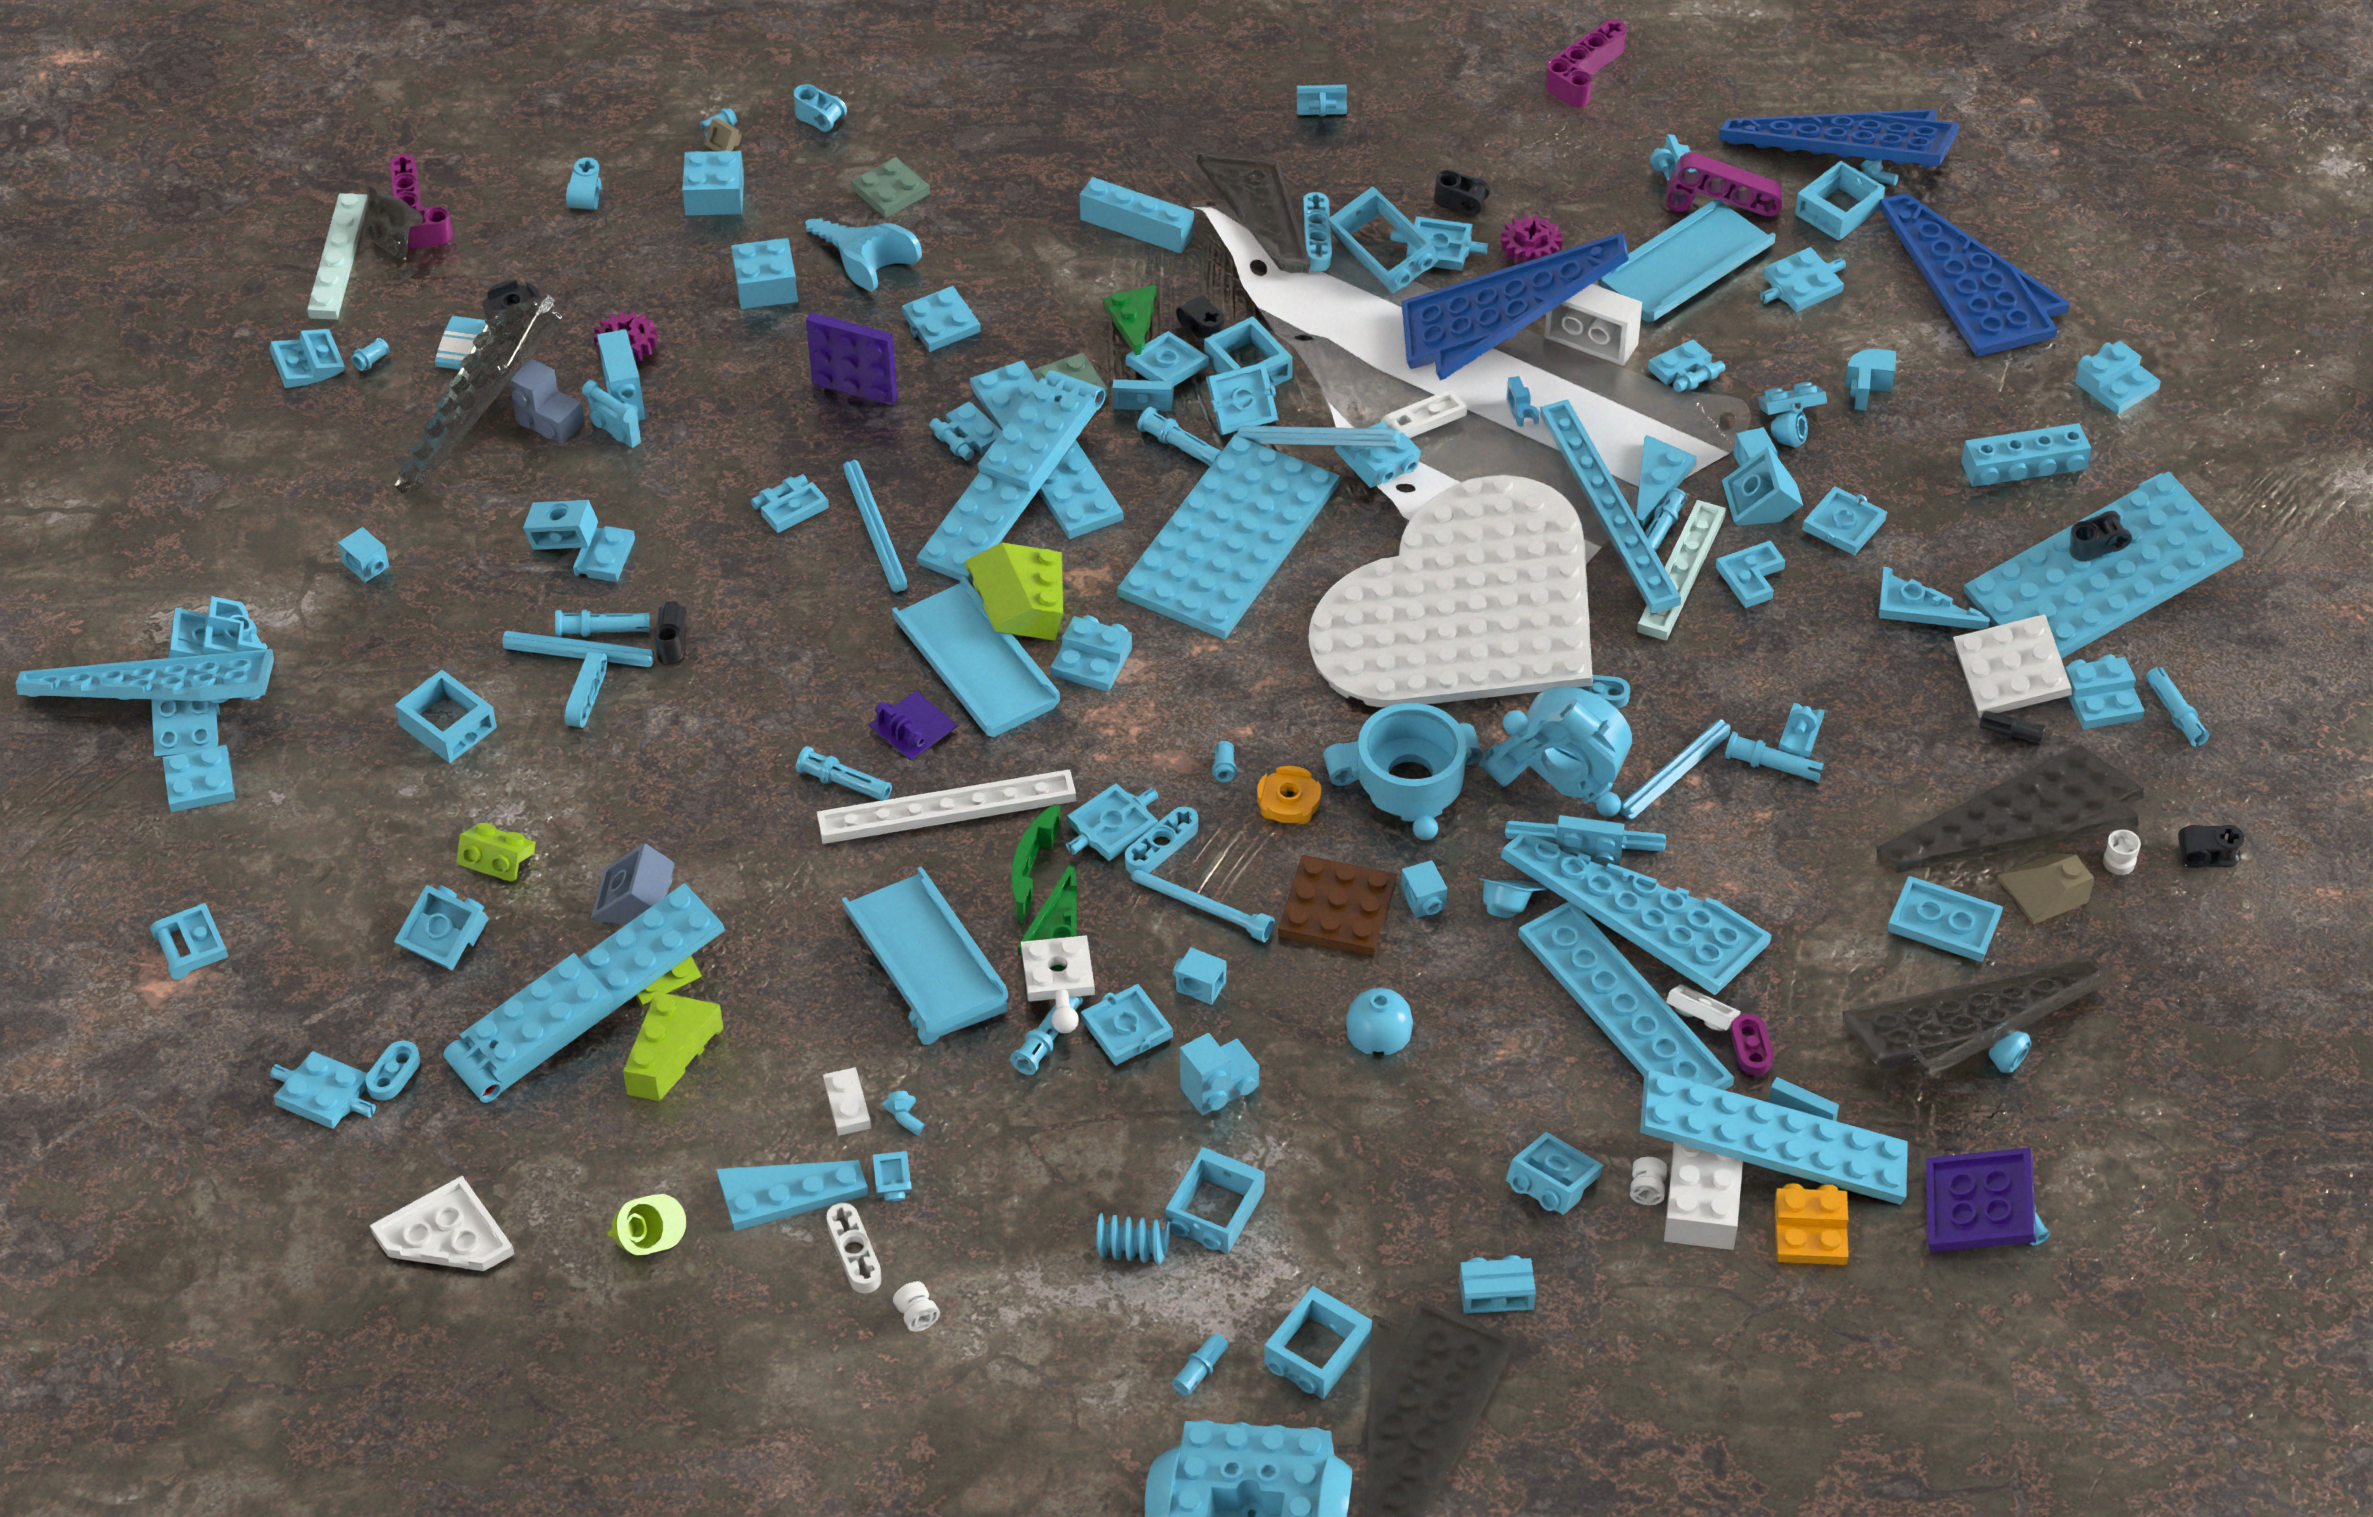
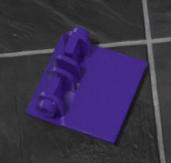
[869,691,958,760]

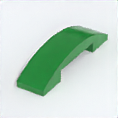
[1011,804,1061,923]

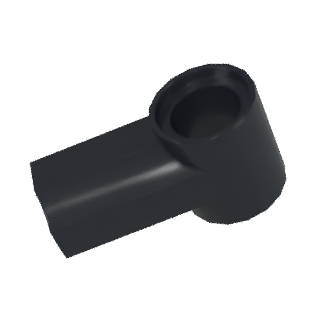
[653,601,687,664]

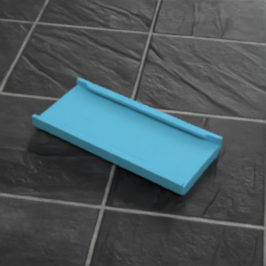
[1598,199,1776,323]
[892,576,1060,737]
[842,866,1008,1034]

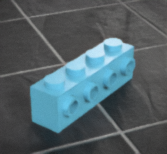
[1080,177,1194,254]
[1961,423,2091,487]

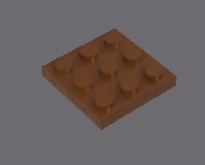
[1278,855,1397,956]

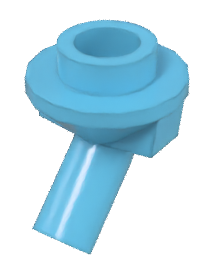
[1859,159,1898,186]
[882,1091,925,1135]

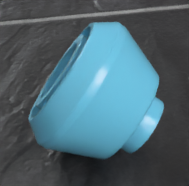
[1771,407,1808,448]
[1987,1029,2031,1073]

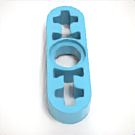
[565,651,607,728]
[1125,807,1198,874]

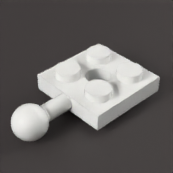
[1021,935,1095,1033]

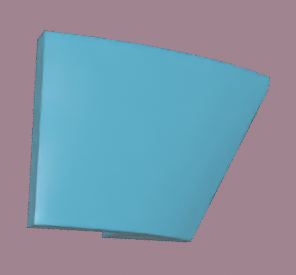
[168,596,267,658]

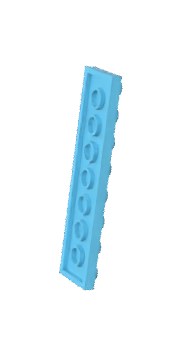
[970,360,1124,539]
[1518,901,1734,1090]
[1640,1069,1908,1205]

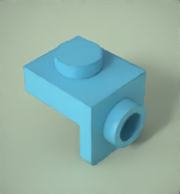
[873,1151,912,1202]

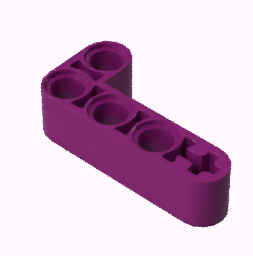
[1545,19,1627,107]
[1667,152,1782,216]
[390,154,453,248]

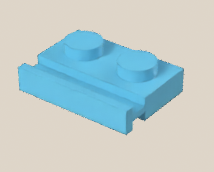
[573,526,635,582]

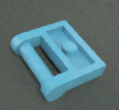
[582,380,641,448]
[150,903,228,980]

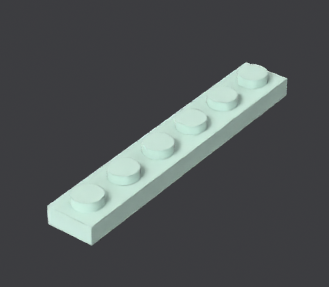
[307,193,369,319]
[1637,500,1726,641]

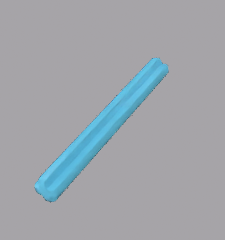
[502,631,654,667]
[1619,719,1731,820]
[1505,821,1666,852]

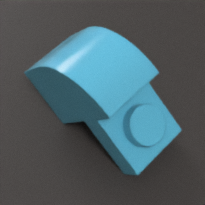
[1844,349,1896,410]

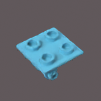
[151,699,220,757]

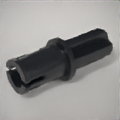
[1980,711,2045,745]

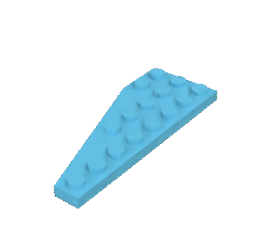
[15,649,274,703]

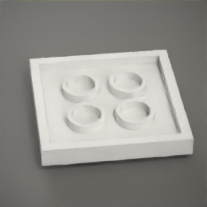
[1953,614,2072,718]

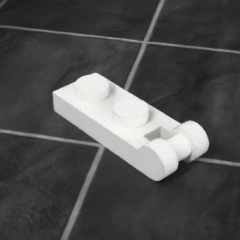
[1381,389,1467,439]

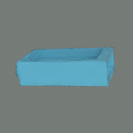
[1328,186,1439,294]

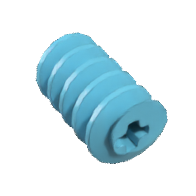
[1096,1213,1170,1265]

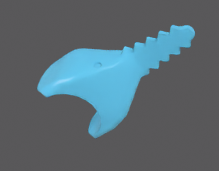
[805,218,922,292]

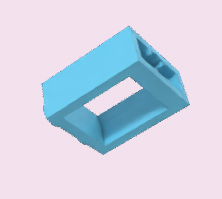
[1795,161,1885,241]
[1204,317,1293,386]
[597,329,645,421]
[395,670,497,763]
[1165,1147,1265,1254]
[1264,1286,1372,1399]

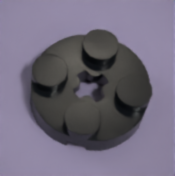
[483,280,542,332]

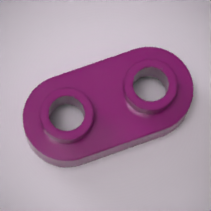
[1731,1014,1773,1076]

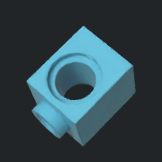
[1733,427,1777,467]
[338,527,389,582]
[1401,860,1447,918]
[1173,947,1226,1005]

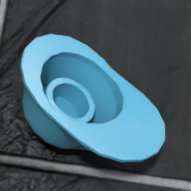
[1478,878,1549,918]

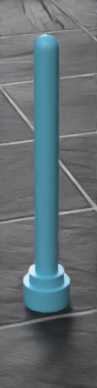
[1131,870,1275,942]

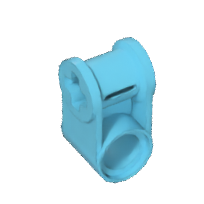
[794,84,847,132]
[566,157,601,210]

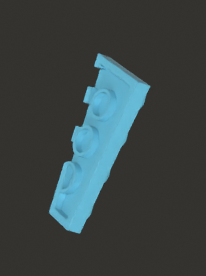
[716,1160,868,1231]

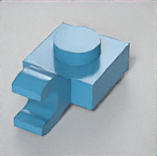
[1506,376,1539,427]

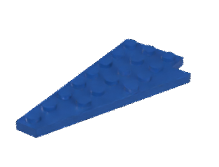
[1719,109,1959,168]
[1879,193,2070,357]
[1401,232,1629,380]

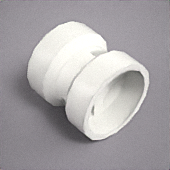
[2103,829,2141,875]
[1630,1157,1667,1205]
[893,1281,940,1332]

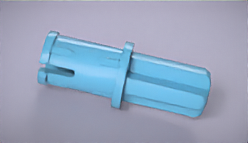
[1171,1333,1229,1397]

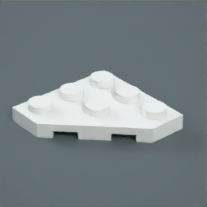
[370,1176,514,1271]

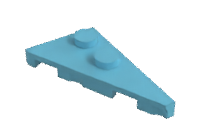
[1636,435,1697,529]
[1879,567,1990,630]

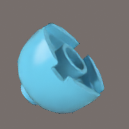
[1346,987,1413,1055]

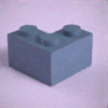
[509,359,585,444]

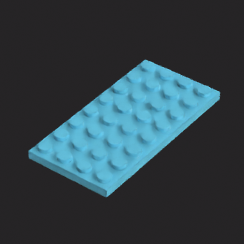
[1117,435,1340,640]
[1964,472,2243,659]

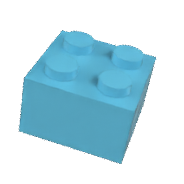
[682,151,744,216]
[731,238,798,309]

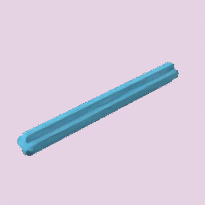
[1236,426,1401,447]
[843,460,908,593]

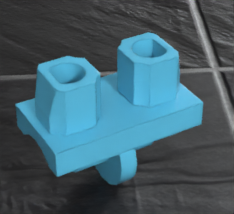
[1297,85,1347,117]
[1649,134,1696,181]
[1778,703,1825,758]

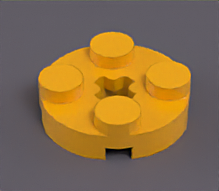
[1257,766,1321,824]

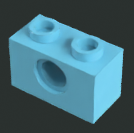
[523,500,598,550]

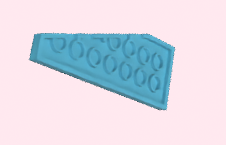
[1501,832,1772,995]

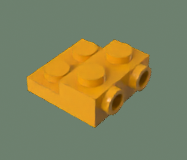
[1774,1183,1849,1265]

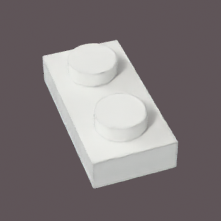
[1666,984,1741,1031]
[823,1067,871,1136]

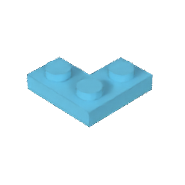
[1716,541,1785,608]

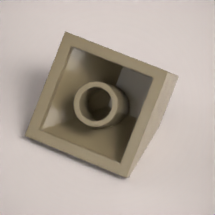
[1997,853,2094,925]

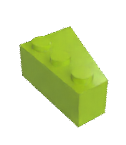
[623,992,724,1101]

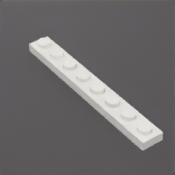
[817,769,1076,844]

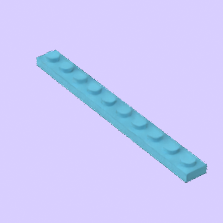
[1540,399,1681,613]

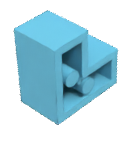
[1180,1033,1259,1116]

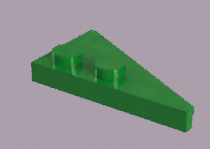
[1102,285,1157,356]
[1017,865,1077,971]

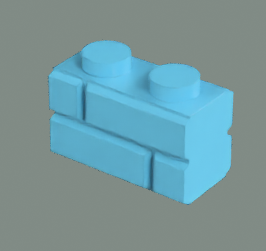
[1459,1255,1536,1314]

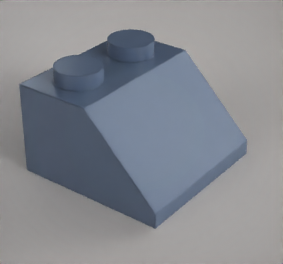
[591,843,675,924]

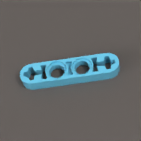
[1302,192,1332,271]

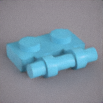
[1647,339,1725,392]
[929,401,1002,461]
[750,474,829,533]

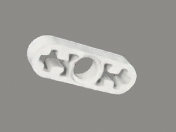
[826,1203,881,1293]

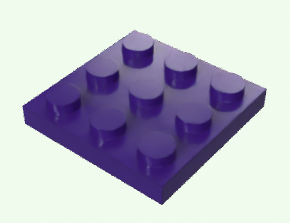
[806,312,898,405]
[1926,1147,2036,1252]

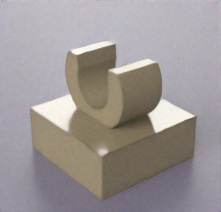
[704,118,742,151]

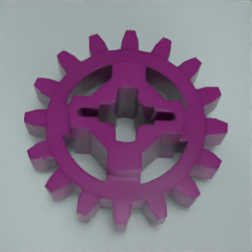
[1501,215,1563,264]
[593,311,658,361]

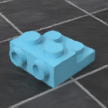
[2075,341,2161,415]
[1334,422,1421,488]
[1050,615,1132,693]
[2065,654,2145,729]
[394,885,489,971]
[1505,1132,1604,1215]

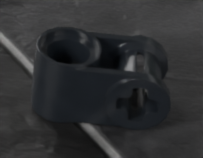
[1434,170,1491,216]
[1176,295,1224,345]
[2069,511,2132,562]
[2178,825,2245,868]

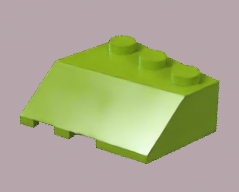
[964,542,1063,641]

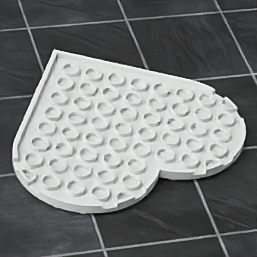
[1309,475,1593,707]

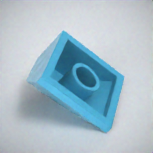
[1722,447,1803,526]

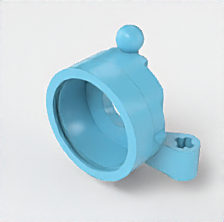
[1479,687,1632,817]
[1323,703,1482,841]

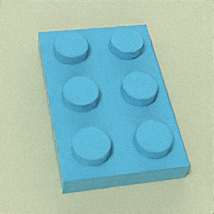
[1887,876,2003,962]

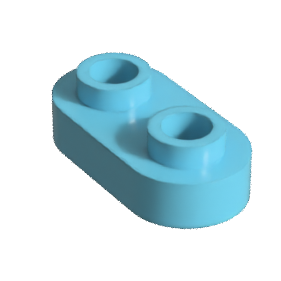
[1576,675,1630,709]
[365,1041,420,1100]

